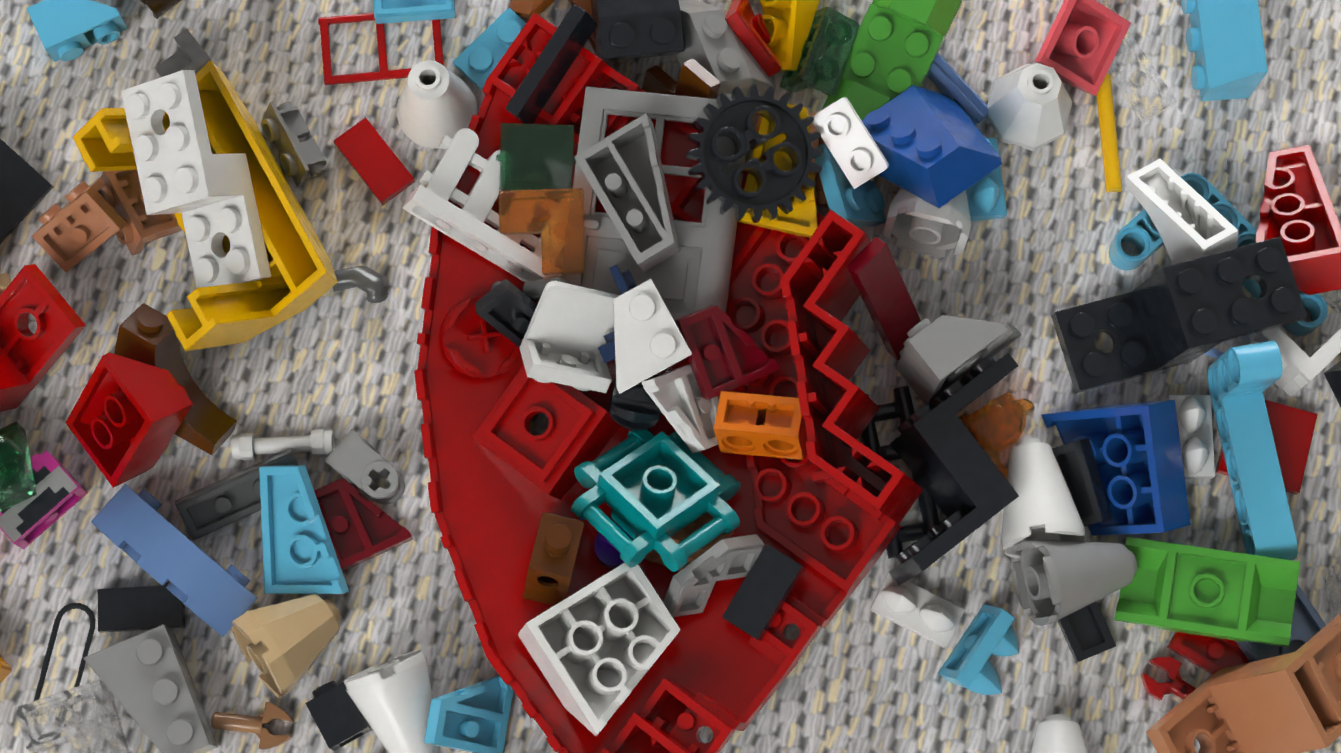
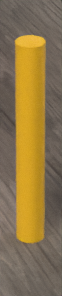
[1096,73,1122,193]

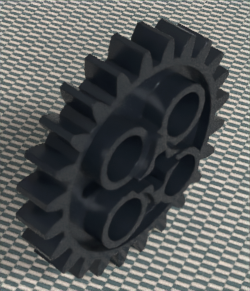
[685,84,823,223]

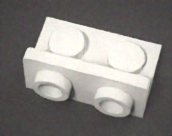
[812,97,889,189]

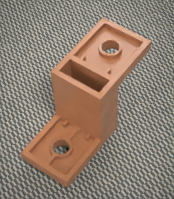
[1146,613,1341,753]

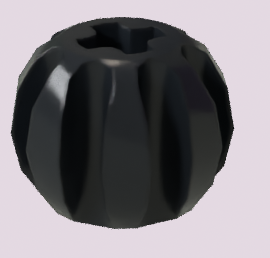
[609,374,661,430]

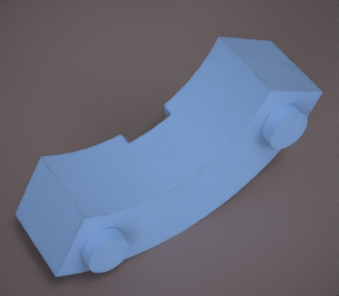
[91,484,257,637]

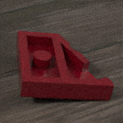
[674,305,780,400]
[314,478,413,572]

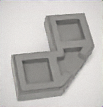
[663,534,764,617]

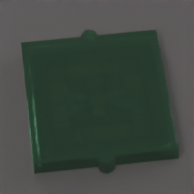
[496,123,576,194]

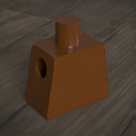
[522,512,585,606]

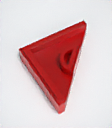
[725,0,782,78]

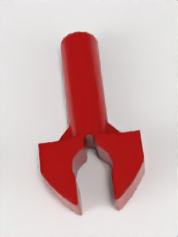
[1141,657,1196,701]

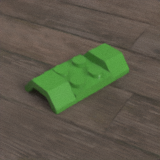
[821,0,962,120]
[1114,537,1300,647]

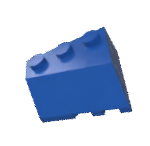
[862,85,1002,208]
[1041,400,1191,536]

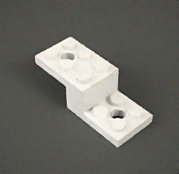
[121,70,271,288]

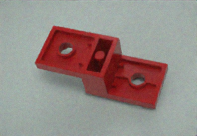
[0,264,86,412]

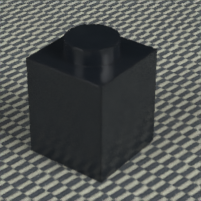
[305,681,372,751]

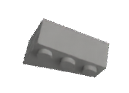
[574,113,680,273]
[83,624,218,753]

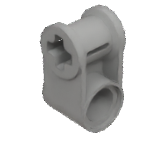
[324,429,405,505]

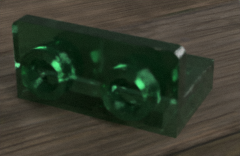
[779,6,860,96]

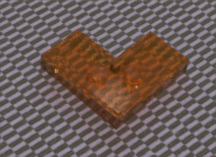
[499,188,585,275]

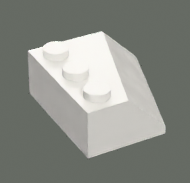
[518,563,681,736]

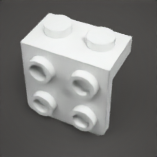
[519,281,620,393]

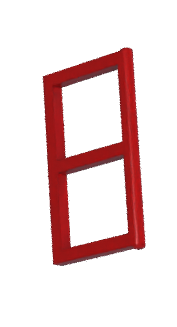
[318,13,444,86]

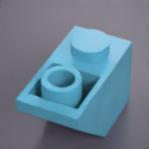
[26,0,128,62]

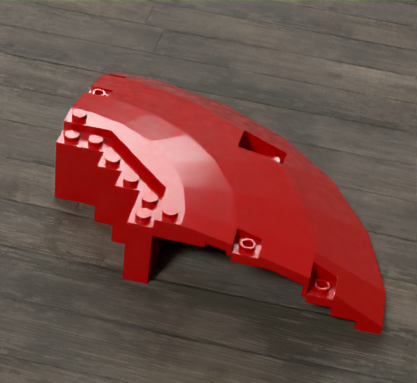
[414,12,923,753]

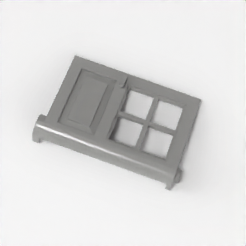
[562,87,753,320]

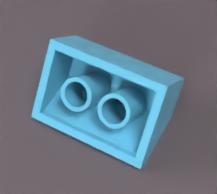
[1181,0,1268,101]

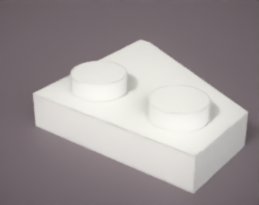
[613,279,692,394]
[642,364,719,453]

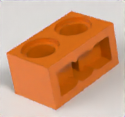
[713,391,807,460]

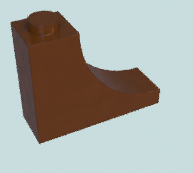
[114,303,237,455]

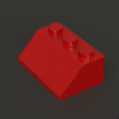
[65,352,193,488]

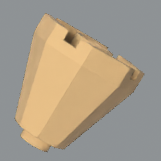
[231,594,342,699]

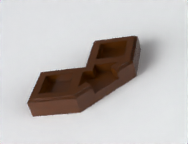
[642,58,721,99]

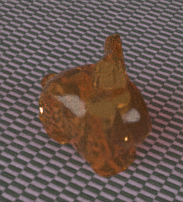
[958,392,1035,479]

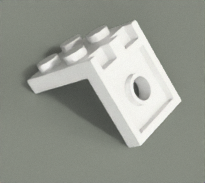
[1224,326,1341,398]

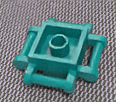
[571,429,741,572]

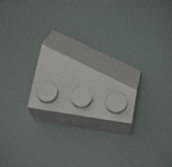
[896,315,1022,404]

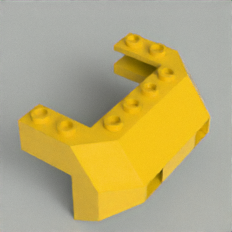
[73,60,338,351]

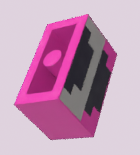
[0,450,88,549]

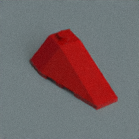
[1255,145,1341,295]

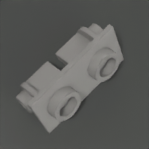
[261,101,327,188]

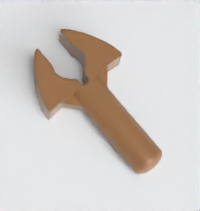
[211,702,294,750]

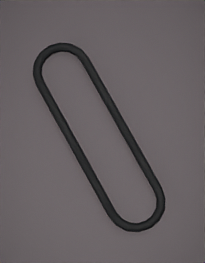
[27,603,96,747]

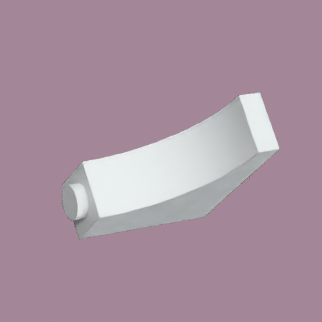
[1126,159,1238,265]

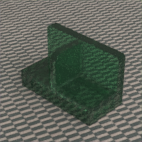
[0,421,37,512]

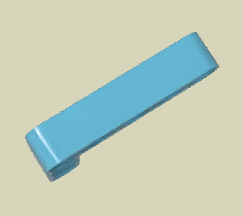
[1108,173,1328,336]
[1207,341,1298,560]

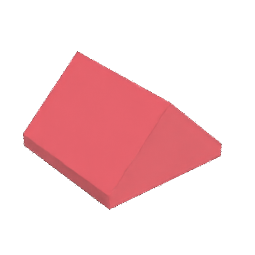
[1035,0,1131,96]

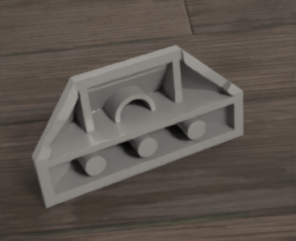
[676,0,776,128]

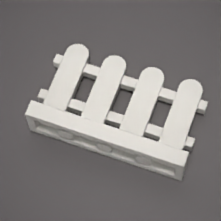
[402,128,572,282]

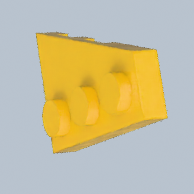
[738,104,818,238]

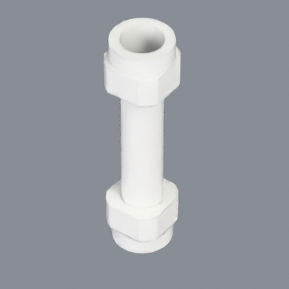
[231,429,335,460]

